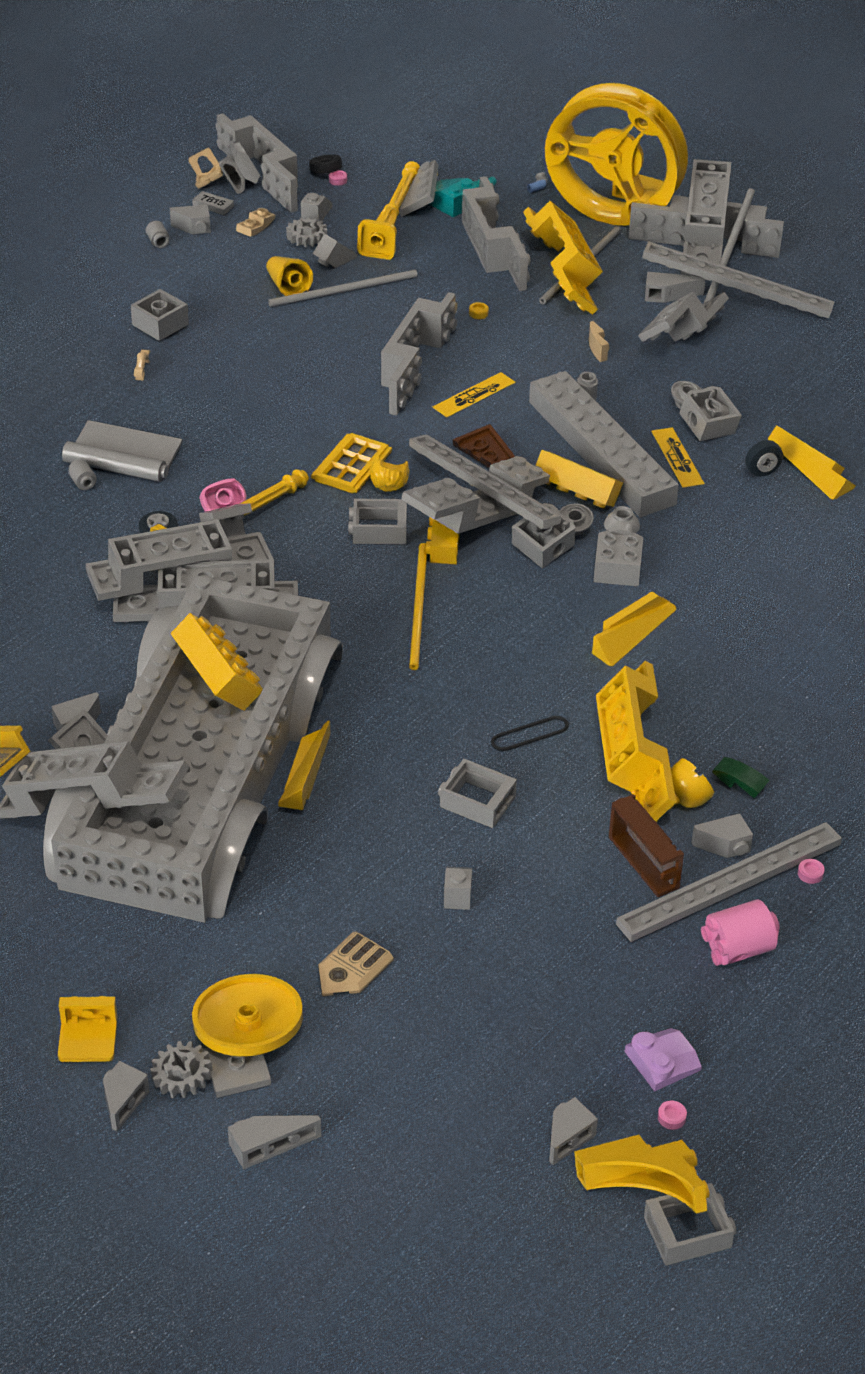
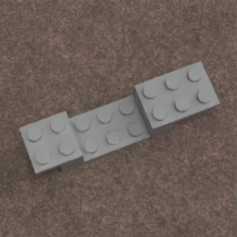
[216,113,298,213]
[681,159,731,276]
[462,176,531,291]
[628,195,784,258]
[381,292,458,416]
[401,456,550,534]
[86,519,275,601]
[113,560,298,622]
[0,741,189,819]

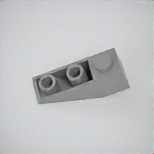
[645,272,705,303]

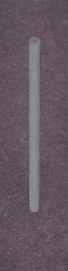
[704,188,755,303]
[539,227,620,305]
[268,269,417,307]

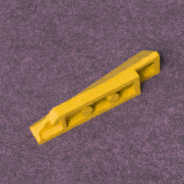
[768,425,856,500]
[592,592,676,666]
[278,721,330,810]

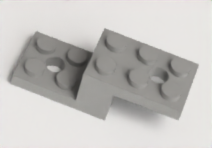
[638,292,729,342]

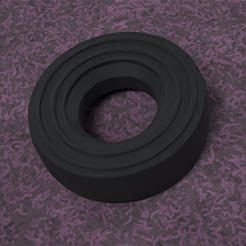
[309,154,342,173]

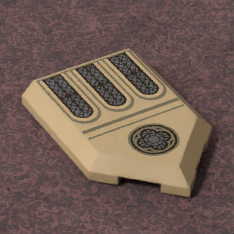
[318,932,394,996]

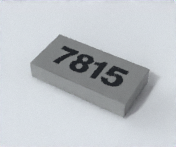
[192,191,234,215]

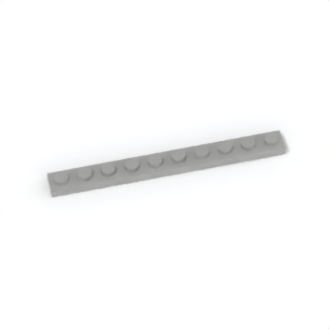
[642,241,834,318]
[409,434,561,529]
[616,822,842,942]

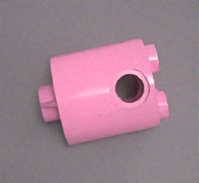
[701,899,779,966]

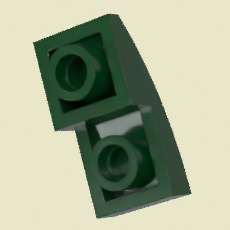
[712,757,770,798]

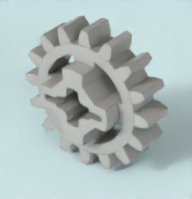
[286,217,327,247]
[150,1041,213,1098]

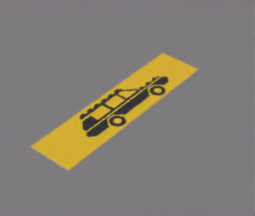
[432,372,516,417]
[651,427,705,488]

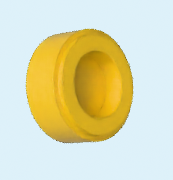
[469,302,489,319]

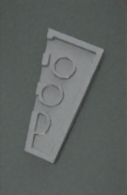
[399,160,439,217]

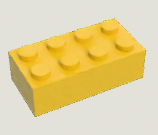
[170,613,263,711]

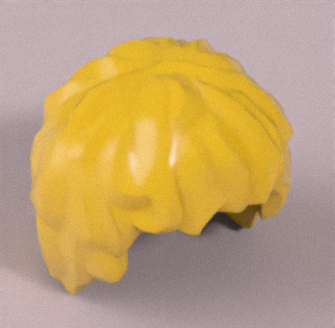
[370,455,409,492]

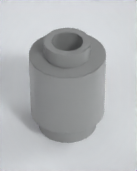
[146,221,169,248]
[577,372,598,400]
[69,460,97,490]

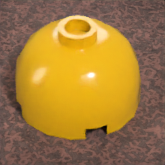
[671,758,714,808]

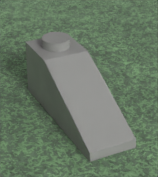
[228,1115,321,1170]

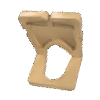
[188,148,223,189]

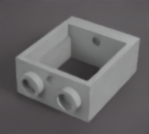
[348,499,407,544]
[438,759,517,828]
[644,1183,736,1266]

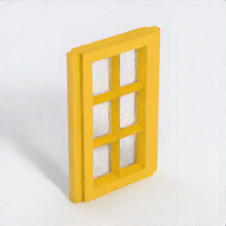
[311,433,392,493]

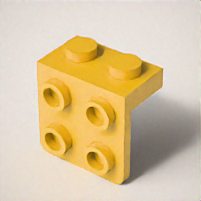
[58,996,118,1062]

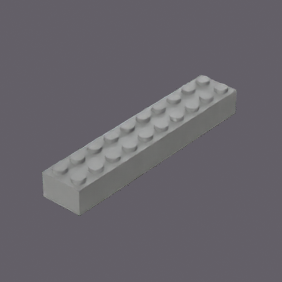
[529,371,679,517]

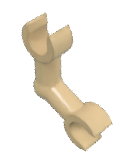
[134,349,151,381]

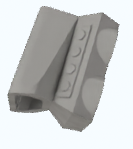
[219,142,261,194]

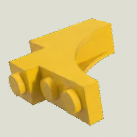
[574,1135,710,1214]

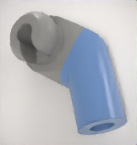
[527,172,547,193]

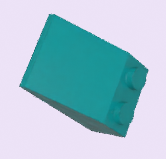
[429,178,479,218]

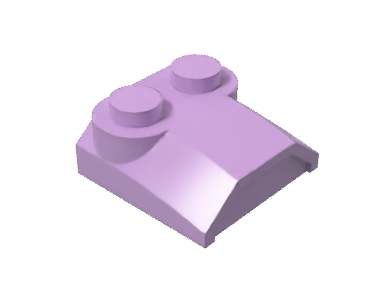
[625,1028,702,1091]

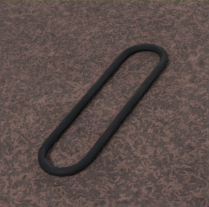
[491,716,569,751]

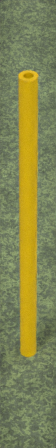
[409,543,427,670]

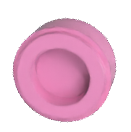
[329,170,347,186]
[798,859,825,884]
[658,1101,687,1130]

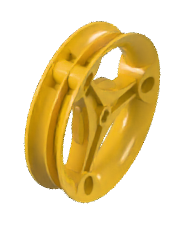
[545,83,688,226]

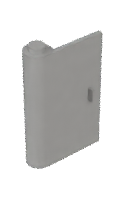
[62,420,183,482]

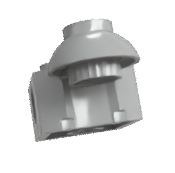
[671,381,742,441]
[512,503,594,569]
[594,506,643,586]

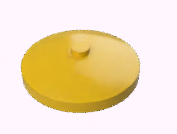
[192,974,303,1056]

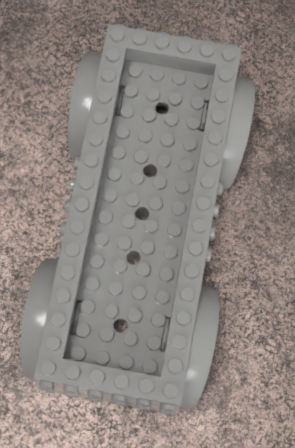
[43,576,343,923]

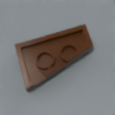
[452,424,515,468]

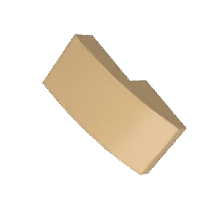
[236,208,276,237]
[589,321,609,362]

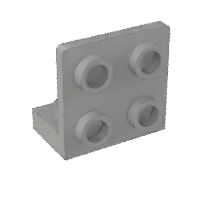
[199,503,252,538]

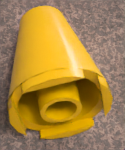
[266,256,313,296]

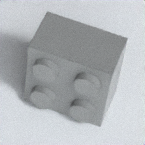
[131,289,189,341]

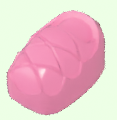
[199,478,246,512]

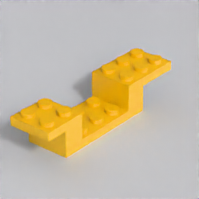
[523,201,603,315]
[596,661,676,822]

